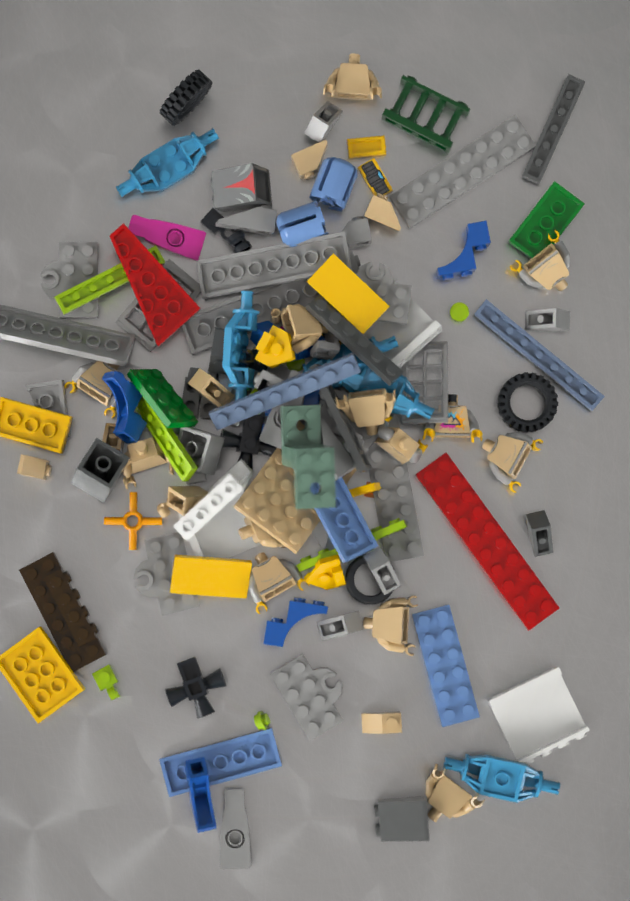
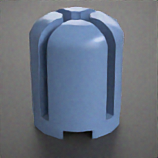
[309,157,358,212]
[276,201,329,247]

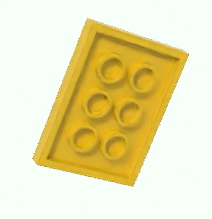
[0,626,85,723]

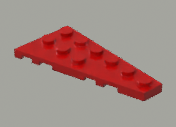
[110,223,201,347]

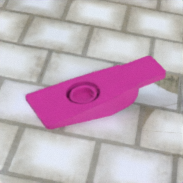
[128,215,206,261]

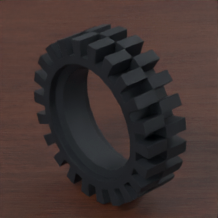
[159,69,213,126]
[497,372,558,433]

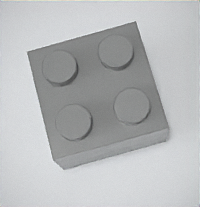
[178,427,225,475]

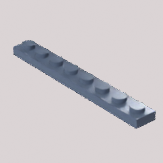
[474,299,605,412]
[209,353,361,430]

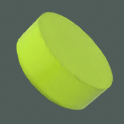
[450,302,469,322]

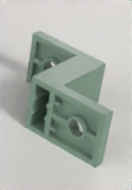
[280,404,336,509]

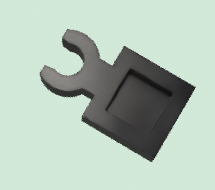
[200,208,235,241]
[239,349,268,372]

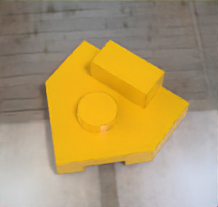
[255,325,296,368]
[304,554,346,590]

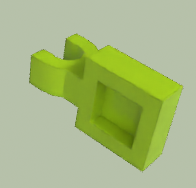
[92,665,120,700]

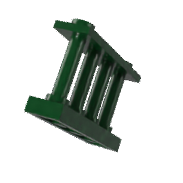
[381,75,470,153]

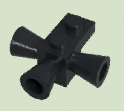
[220,415,277,470]
[165,656,227,719]

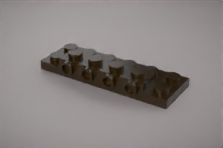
[19,552,107,672]

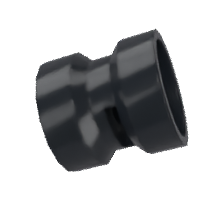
[226,230,252,253]

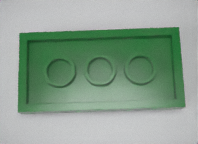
[508,181,585,259]
[127,369,199,428]

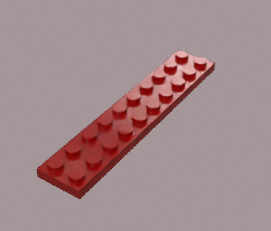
[415,452,560,631]

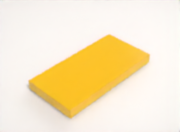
[307,253,390,334]
[0,397,73,454]
[170,554,252,598]

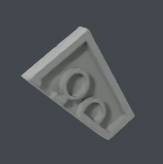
[25,379,71,437]

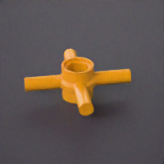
[104,492,162,550]

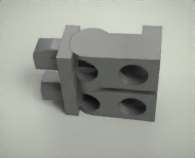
[182,367,221,420]

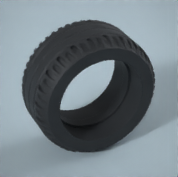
[345,554,396,605]

